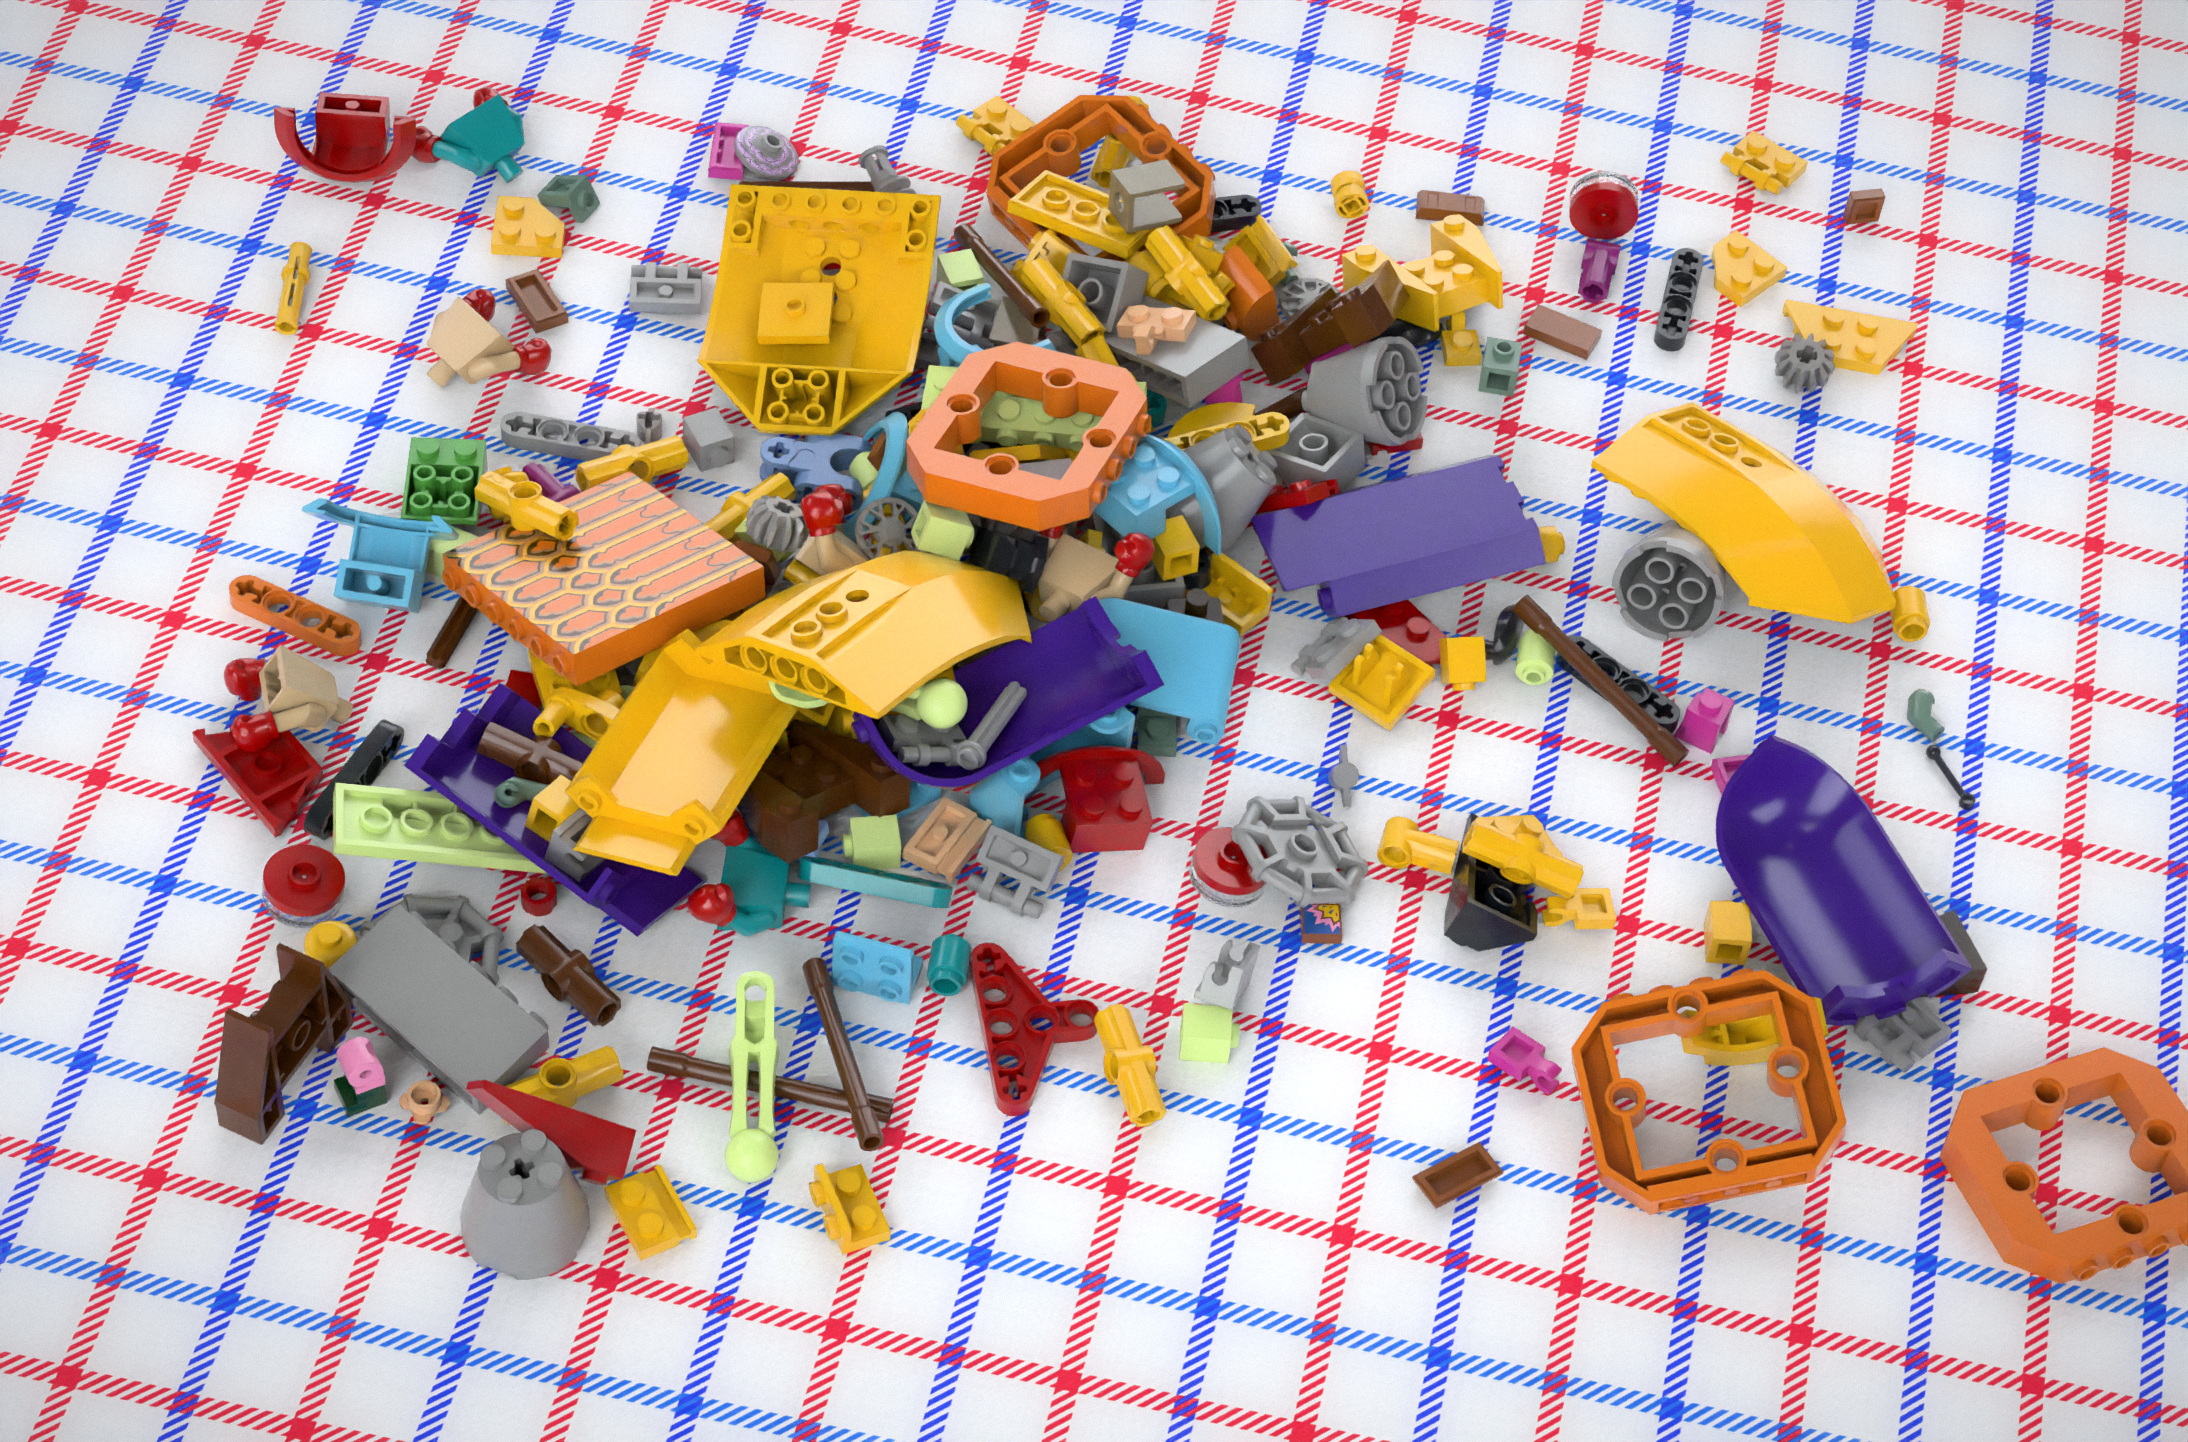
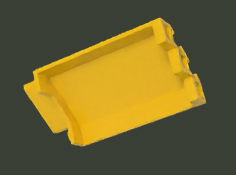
[565,628,799,877]

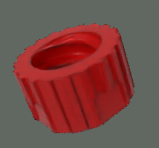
[520,877,557,917]

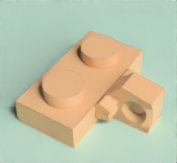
[1116,305,1197,355]

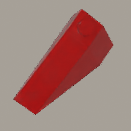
[466,1080,636,1186]

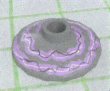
[734,125,799,180]

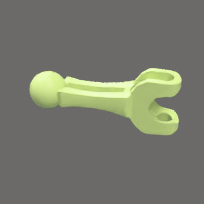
[769,678,968,729]
[725,971,780,1183]

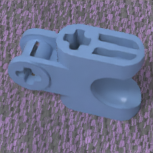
[760,433,872,512]

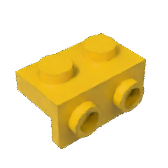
[1184,552,1273,637]

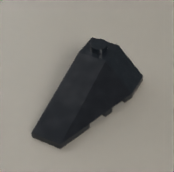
[1444,813,1538,952]

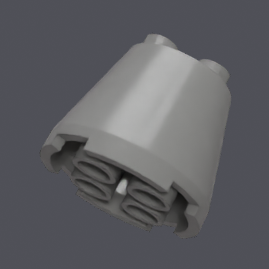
[1301,336,1428,446]
[1166,424,1278,554]
[1612,519,1725,642]
[460,1129,590,1280]

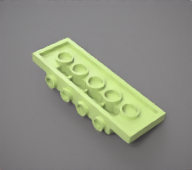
[921,365,1147,452]
[333,783,548,874]

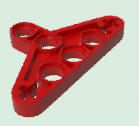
[970,942,1099,1116]

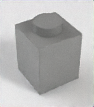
[683,407,735,472]

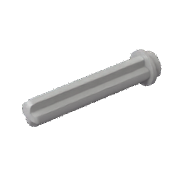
[956,681,1027,770]

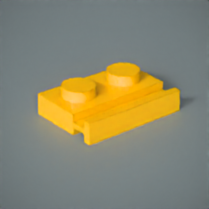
[1223,214,1298,287]
[604,1164,697,1261]

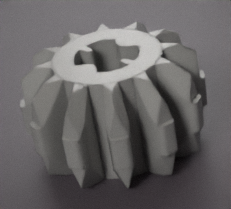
[1774,333,1835,394]
[745,495,809,553]

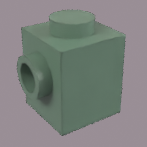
[1478,337,1522,397]

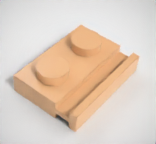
[902,797,993,883]

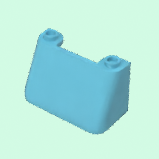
[1099,598,1239,745]
[968,706,1135,840]

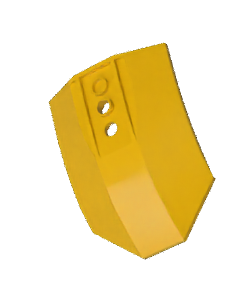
[696,184,941,436]
[1591,402,1896,624]
[696,551,1032,720]

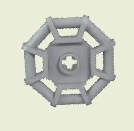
[1231,796,1368,908]
[359,893,504,986]

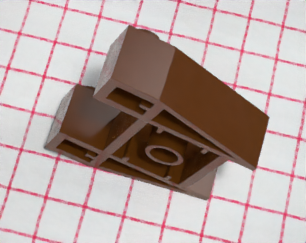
[1250,260,1410,385]
[737,719,910,863]
[214,943,353,1145]

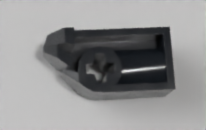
[968,527,1049,594]

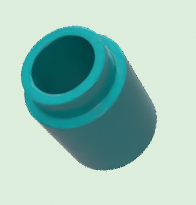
[927,934,972,996]

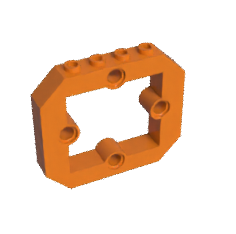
[986,95,1216,262]
[906,342,1152,531]
[1571,969,1847,1215]
[1939,1047,2188,1284]

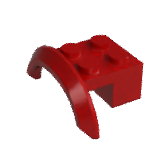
[1036,745,1165,853]

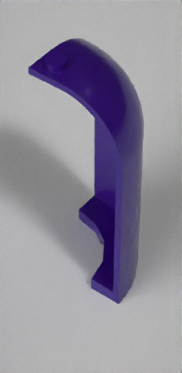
[851,596,1165,788]
[1716,734,1972,1026]

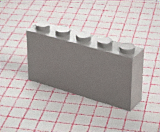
[1061,295,1251,407]
[328,904,550,1115]

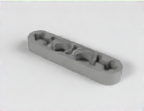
[500,412,641,466]

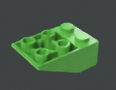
[401,437,488,525]

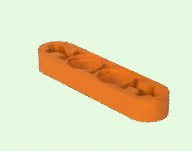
[229,575,362,656]

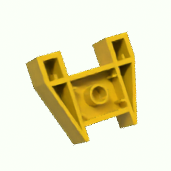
[1342,214,1503,332]

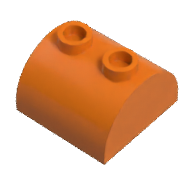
[1215,245,1280,342]

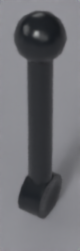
[1926,745,1975,810]

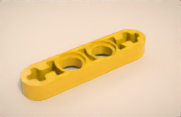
[1163,412,1290,452]

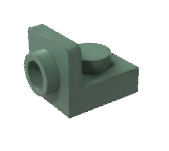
[537,175,600,223]
[1137,707,1177,757]

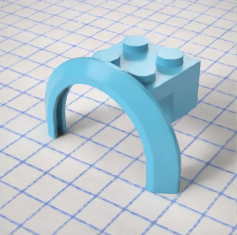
[934,283,1056,367]
[843,412,968,544]
[1094,435,1221,556]
[302,498,459,613]

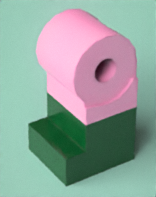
[334,1037,387,1117]

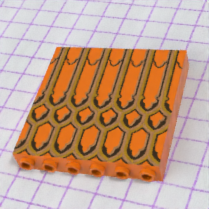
[442,471,766,686]

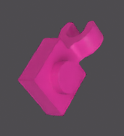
[1487,1026,1562,1095]

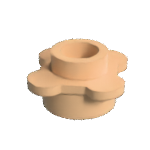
[399,1080,450,1125]

